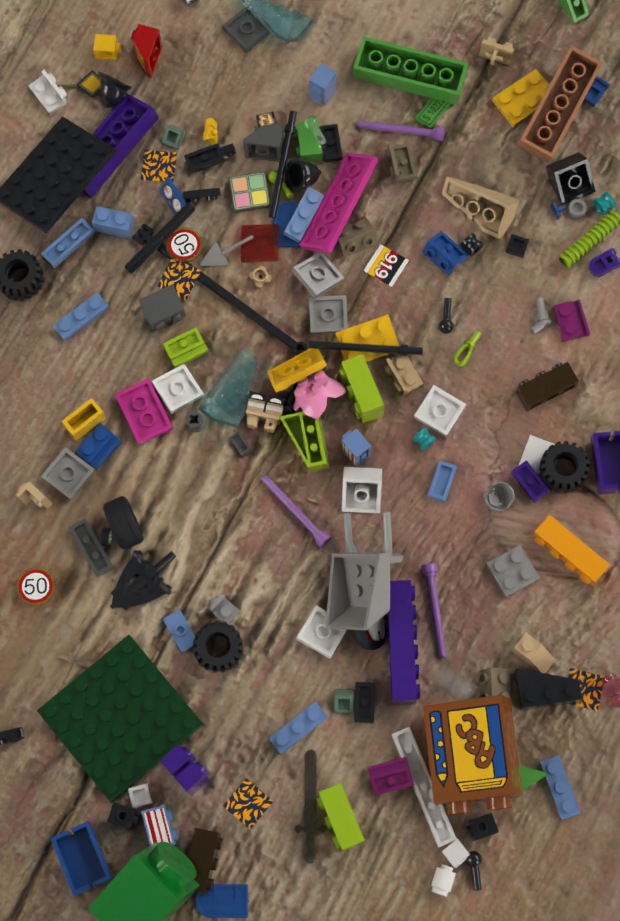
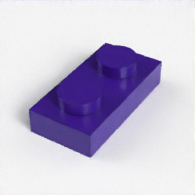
[511,460,550,503]

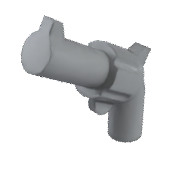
[531,297,551,334]

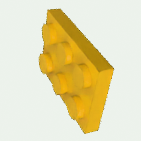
[492,69,549,128]
[335,314,399,362]
[267,348,327,393]

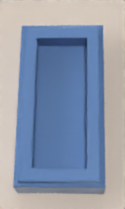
[427,460,457,503]

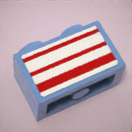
[342,428,372,467]
[141,805,179,846]

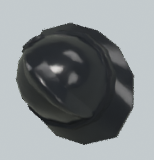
[98,71,132,108]
[285,159,322,193]

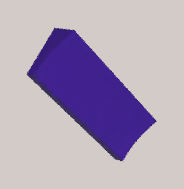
[83,94,159,198]

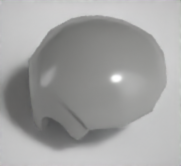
[483,481,515,512]

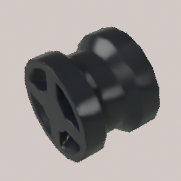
[460,233,484,257]

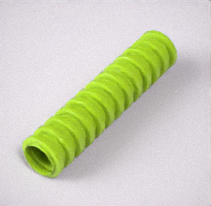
[558,211,620,268]

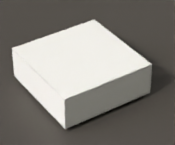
[128,783,152,808]
[442,839,470,868]

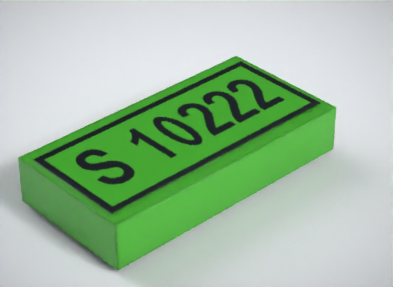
[416,98,452,129]

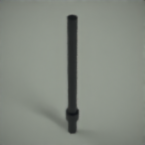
[268,111,297,219]
[309,341,423,356]

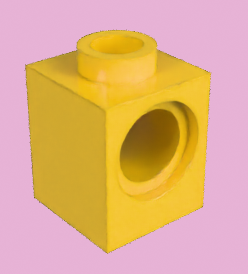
[93,34,121,60]

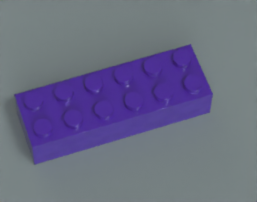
[387,580,420,705]

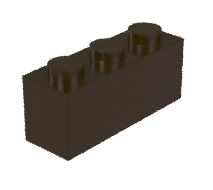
[516,362,579,411]
[188,828,223,895]

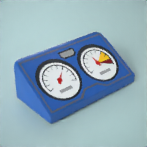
[160,177,187,215]

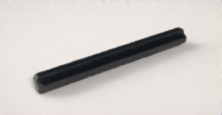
[125,203,195,274]

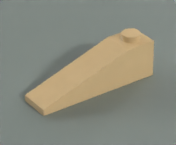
[442,176,519,239]

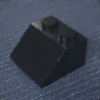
[546,152,596,205]

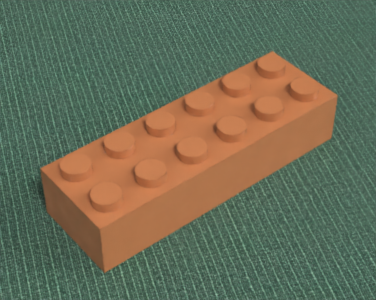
[516,45,603,163]

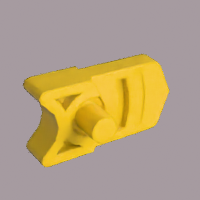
[203,118,218,145]

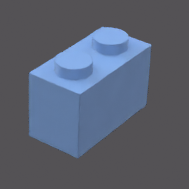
[309,63,337,105]
[92,206,135,239]

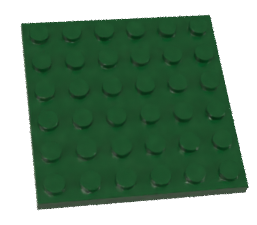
[37,635,204,803]

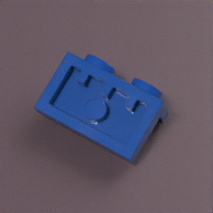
[422,231,469,275]

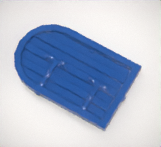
[272,201,302,248]
[195,884,249,919]

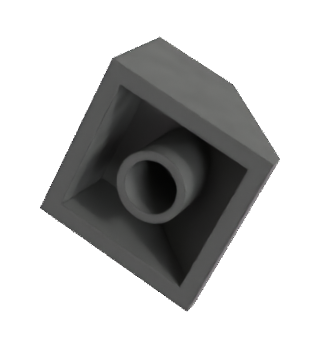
[243,124,284,162]
[139,284,186,331]

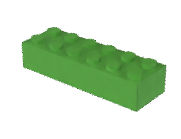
[353,36,469,105]

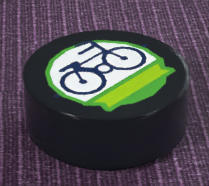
[100,527,113,547]

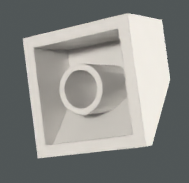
[342,467,382,513]

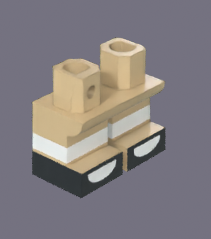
[246,391,286,433]

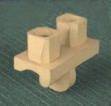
[479,37,514,66]

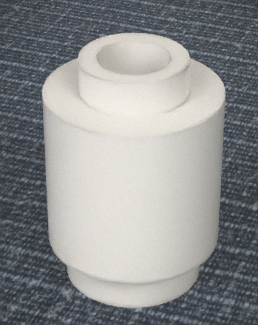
[431,864,456,897]

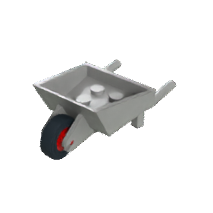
[326,512,403,650]

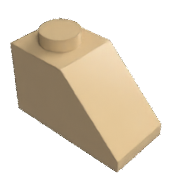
[512,633,555,673]

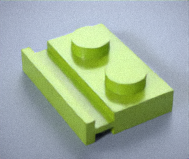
[163,327,209,368]

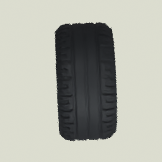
[103,496,144,550]

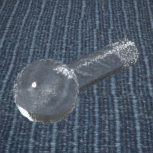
[305,115,326,145]

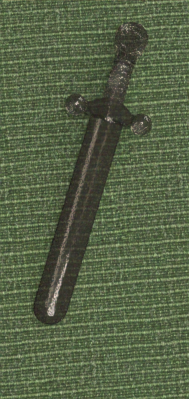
[294,750,326,864]

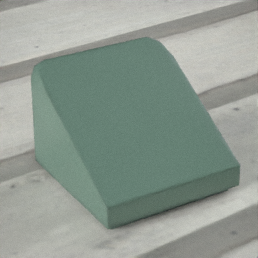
[161,124,187,149]
[334,689,354,713]

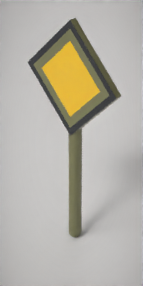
[57,70,101,99]

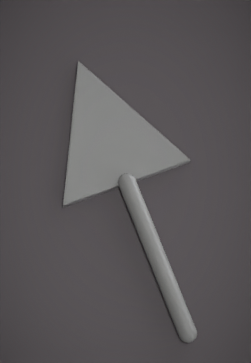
[199,235,254,266]

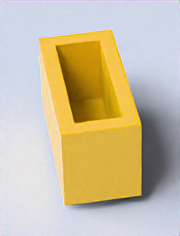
[62,398,106,441]

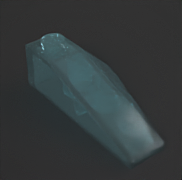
[241,0,313,44]
[199,347,258,427]

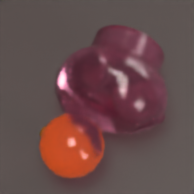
[601,673,620,708]

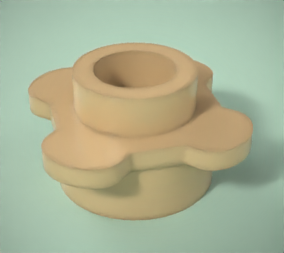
[249,266,272,288]

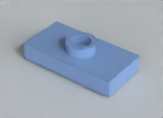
[163,609,195,653]

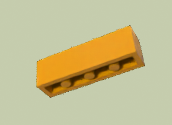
[533,514,610,586]

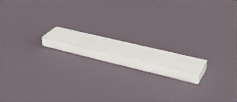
[391,727,457,848]

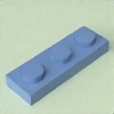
[283,187,324,243]
[41,218,95,269]
[53,292,109,341]
[269,701,328,755]
[540,755,581,820]

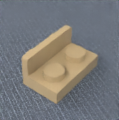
[384,355,423,396]
[16,481,53,509]

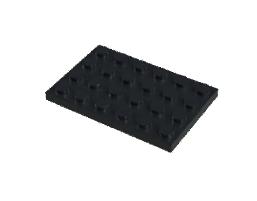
[0,116,116,233]

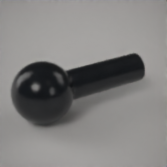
[439,298,454,334]
[282,383,298,416]
[466,851,482,891]

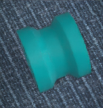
[593,192,616,215]
[412,428,436,452]

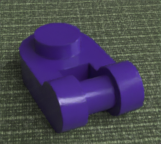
[589,248,620,277]

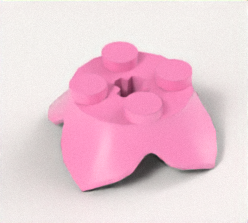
[293,371,346,419]

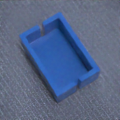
[50,821,114,896]

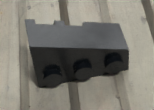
[514,668,582,711]

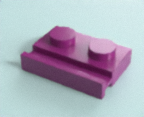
[553,299,590,342]
[367,757,414,796]

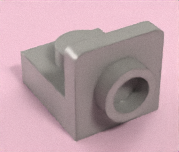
[209,594,240,625]

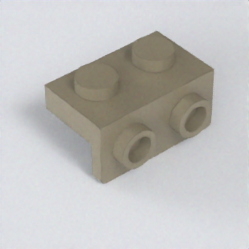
[385,142,417,183]
[337,218,378,257]
[479,668,512,706]

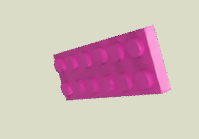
[299,152,378,254]

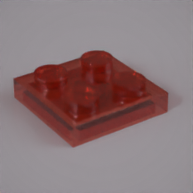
[241,224,279,263]

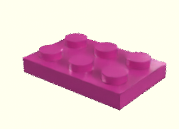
[115,378,173,445]

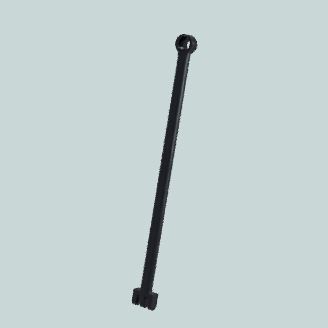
[132,223,308,356]

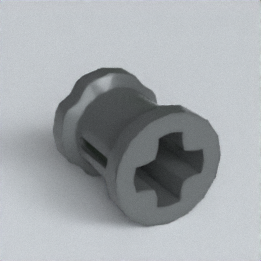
[185,411,204,432]

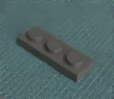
[69,519,114,578]

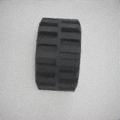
[0,249,44,301]
[539,441,590,493]
[193,621,243,673]

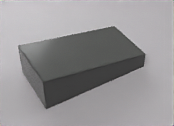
[229,431,253,458]

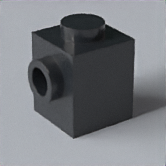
[107,802,140,830]
[466,813,499,841]

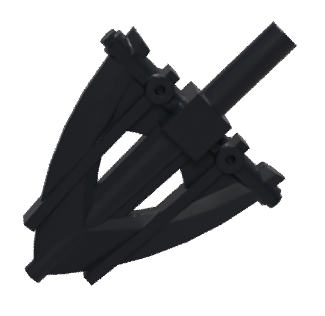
[110,550,176,611]

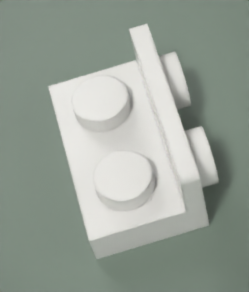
[28,70,68,115]

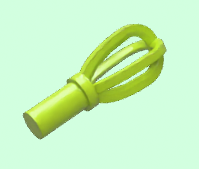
[453,331,482,366]

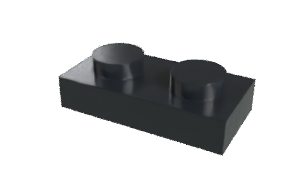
[319,124,343,162]
[183,187,221,203]
[354,682,375,724]

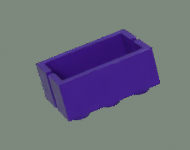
[590,431,620,495]
[160,744,210,796]

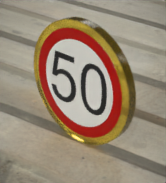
[166,227,203,263]
[16,567,56,606]

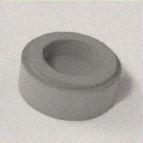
[568,199,587,219]

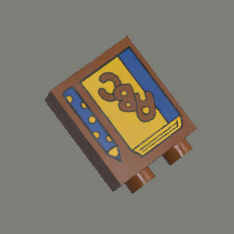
[423,695,523,815]

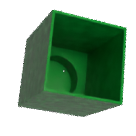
[88,842,200,921]

